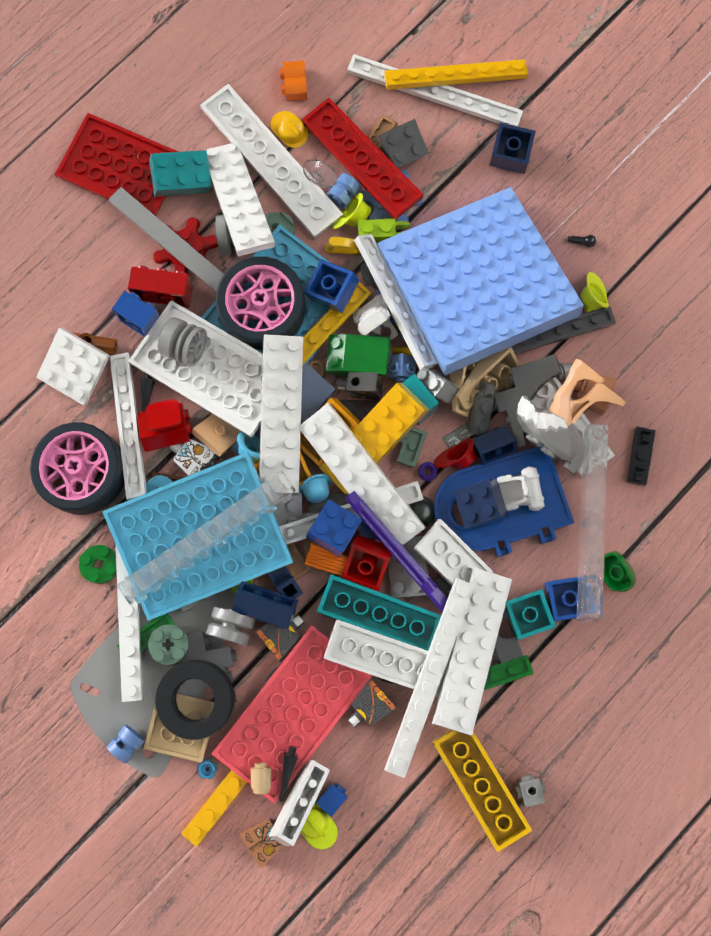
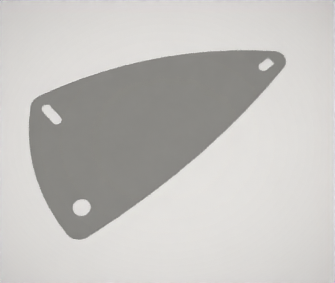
[70,587,236,777]

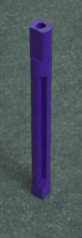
[345,491,448,612]

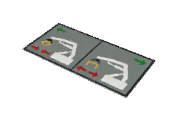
[443,423,475,448]

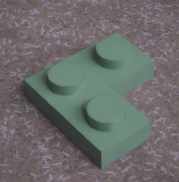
[397,427,427,468]

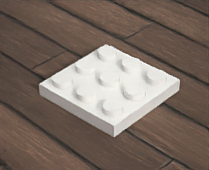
[36,327,110,406]

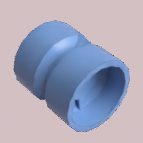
[327,173,361,209]
[107,724,145,764]

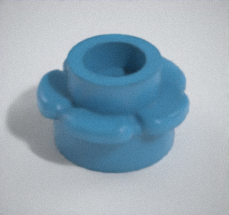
[198,759,217,779]

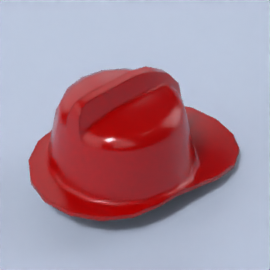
[434,438,478,469]

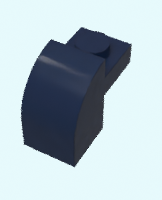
[267,566,303,599]

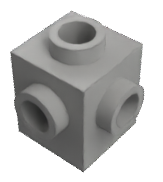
[515,774,546,808]

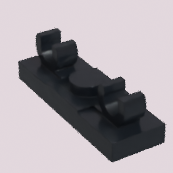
[626,426,656,486]

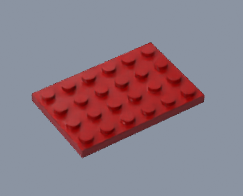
[55,113,178,216]

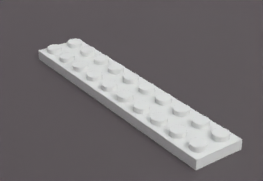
[200,84,343,239]

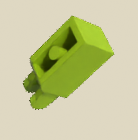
[358,219,410,245]

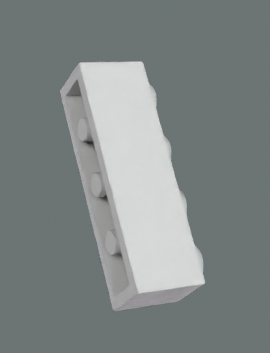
[269,760,330,846]

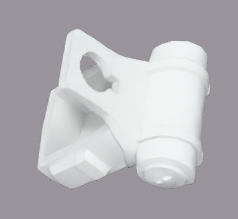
[353,294,398,340]
[497,467,545,511]

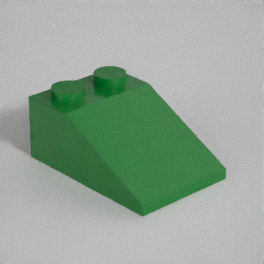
[326,334,390,378]

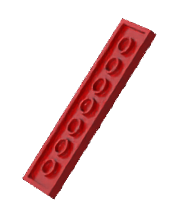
[301,98,424,221]

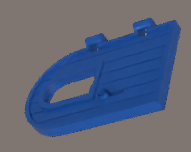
[434,446,574,558]

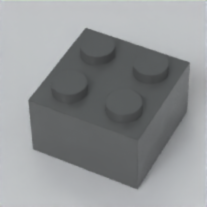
[377,119,429,168]

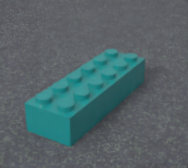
[317,575,441,651]

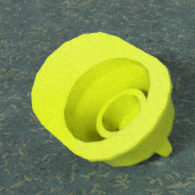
[333,193,371,229]
[580,272,609,312]
[300,803,338,849]

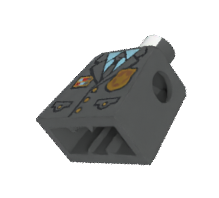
[337,372,383,401]

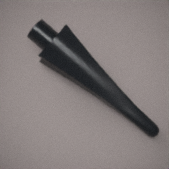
[140,373,155,412]
[279,746,298,802]

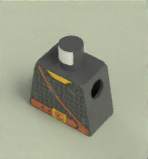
[255,614,305,661]
[348,679,397,728]

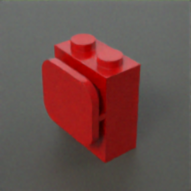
[137,399,192,452]

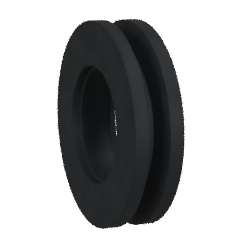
[155,660,235,740]

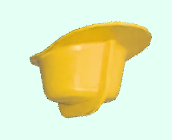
[270,111,309,148]

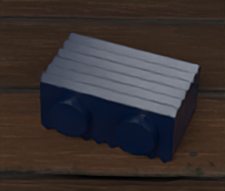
[473,425,517,465]

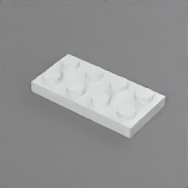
[414,519,493,586]

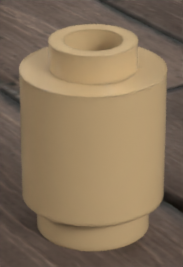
[251,763,271,794]

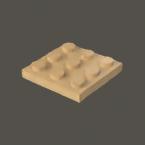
[144,693,214,763]

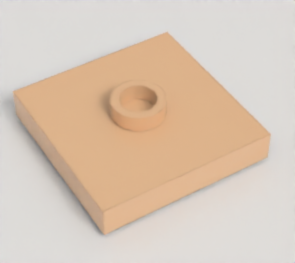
[192,414,241,457]

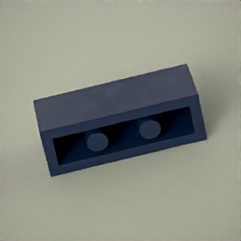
[232,581,299,629]

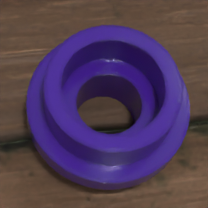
[418,462,437,481]

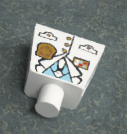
[169,439,218,476]

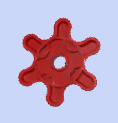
[153,217,219,274]

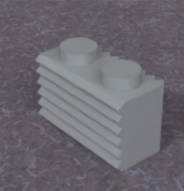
[416,368,458,404]

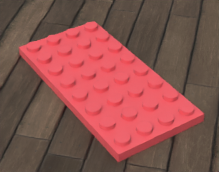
[211,625,373,804]

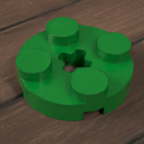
[79,545,117,584]

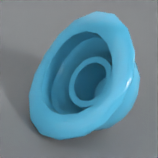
[237,432,260,463]
[299,474,332,503]

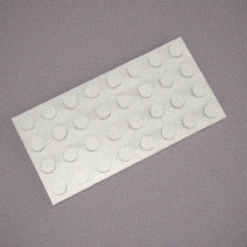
[128,301,263,438]

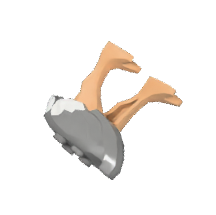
[517,359,626,474]

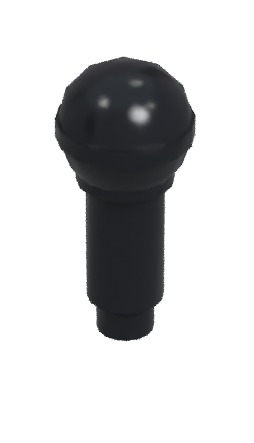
[567,235,596,248]

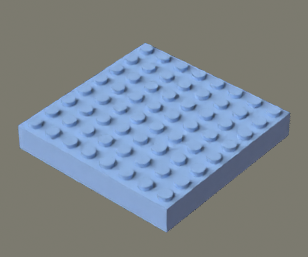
[378,187,584,376]

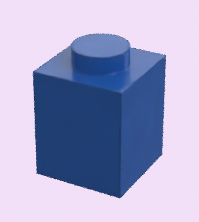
[316,783,347,817]

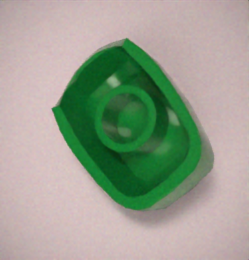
[597,550,636,592]

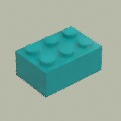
[149,150,212,197]

